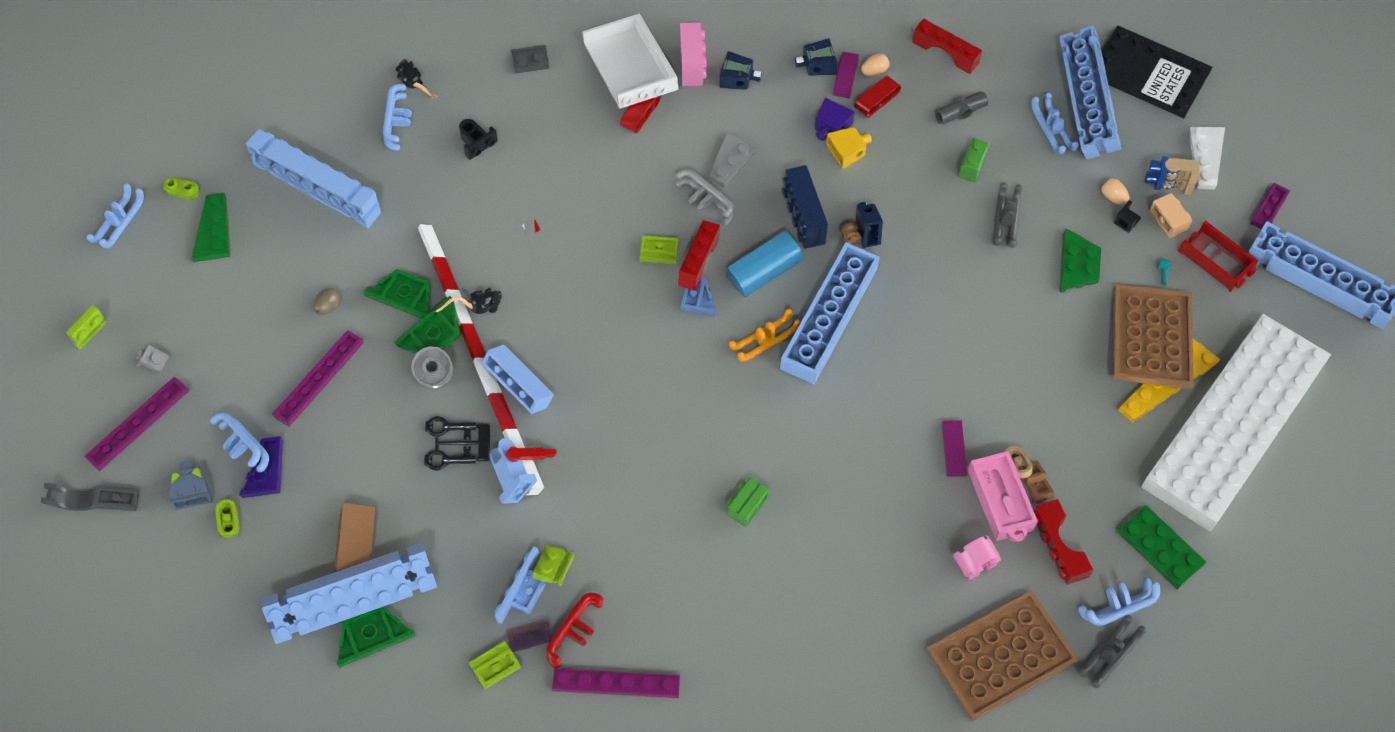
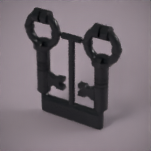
[424,416,490,471]

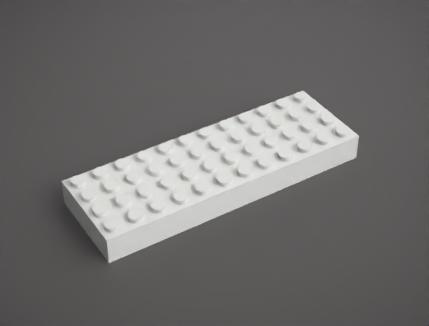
[1141,314,1331,532]

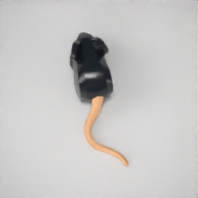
[395,59,438,98]
[436,288,502,314]

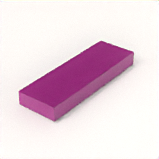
[833,52,859,99]
[1250,183,1290,230]
[942,420,967,477]

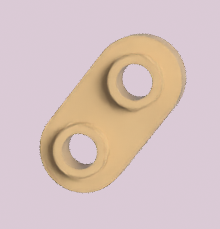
[1005,446,1033,478]

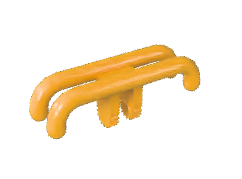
[729,308,801,362]

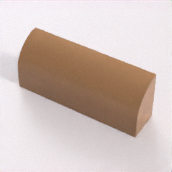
[333,503,376,573]

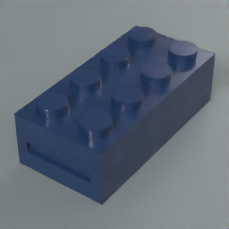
[782,165,828,249]

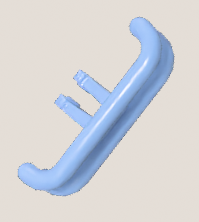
[383,84,412,151]
[1031,93,1079,155]
[86,183,144,248]
[210,412,269,472]
[1078,578,1160,626]

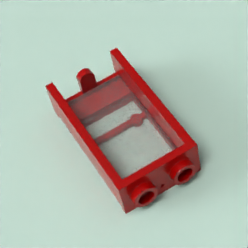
[1178,220,1259,292]

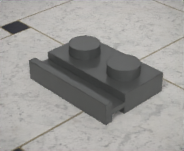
[511,45,549,74]

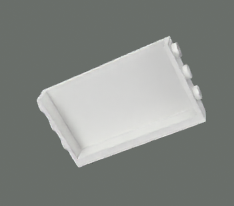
[582,13,678,109]

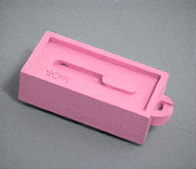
[968,451,1038,542]

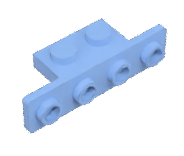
[494,546,547,624]

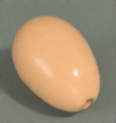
[861,53,890,76]
[1101,178,1130,205]

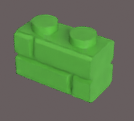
[959,138,990,182]
[726,478,769,527]

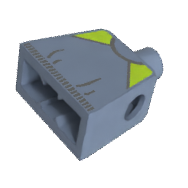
[169,461,213,510]

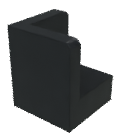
[1114,200,1141,233]

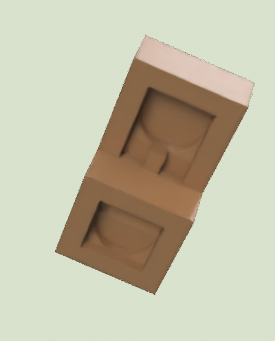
[1023,460,1054,503]

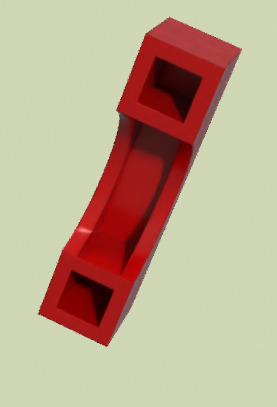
[912,18,982,74]
[678,220,720,291]
[1034,499,1093,585]

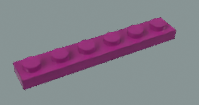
[273,330,364,427]
[84,377,189,471]
[552,668,680,698]

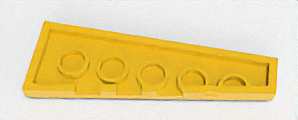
[1118,339,1221,423]

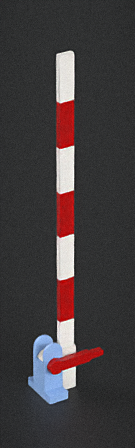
[418,224,557,504]

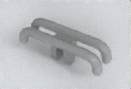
[675,169,733,225]

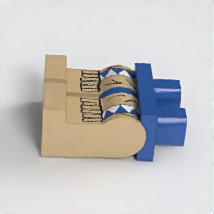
[1146,156,1200,196]

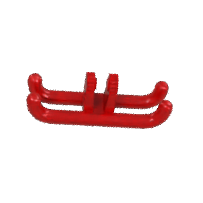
[546,592,604,668]

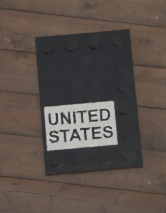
[1102,26,1213,119]

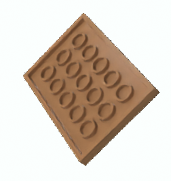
[1113,284,1194,389]
[926,590,1079,721]

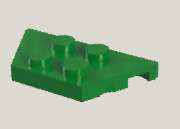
[1060,229,1101,293]
[363,269,431,319]
[394,296,461,354]
[336,606,415,668]

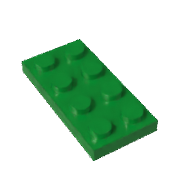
[1117,505,1206,590]

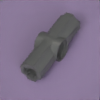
[935,91,988,124]

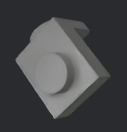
[136,345,169,374]

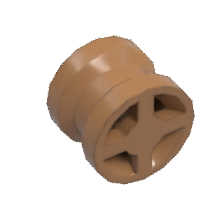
[840,223,862,245]

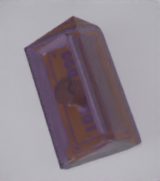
[506,619,551,652]

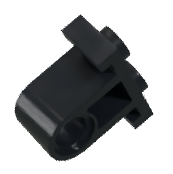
[459,119,498,160]

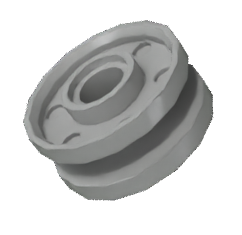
[411,346,454,389]

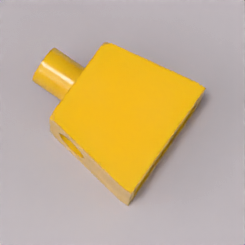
[826,127,872,169]

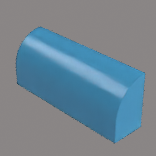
[727,230,803,298]

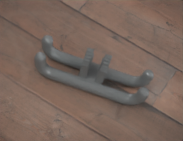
[993,182,1022,248]
[1078,615,1146,688]

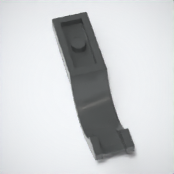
[41,483,139,511]

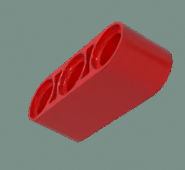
[854,75,902,118]
[620,95,661,133]

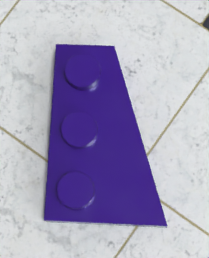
[239,436,283,498]

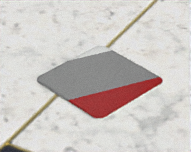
[522,220,541,235]

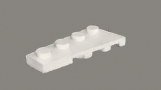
[1188,127,1225,189]

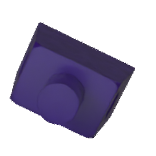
[815,98,855,141]

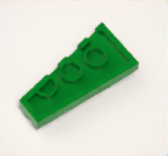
[191,193,230,263]

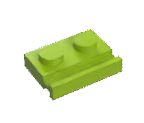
[639,235,679,265]
[66,305,106,349]
[533,545,574,586]
[469,641,521,690]

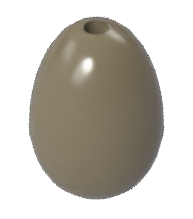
[313,288,340,315]

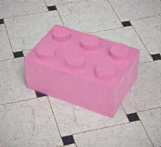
[680,22,707,86]

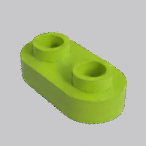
[163,177,200,200]
[215,499,240,539]

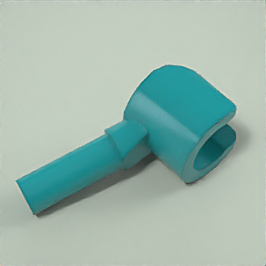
[1158,258,1171,285]

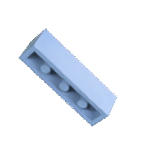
[482,345,554,414]

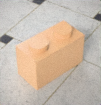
[1149,193,1192,238]

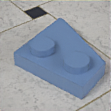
[680,277,717,316]

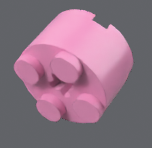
[953,535,1001,580]

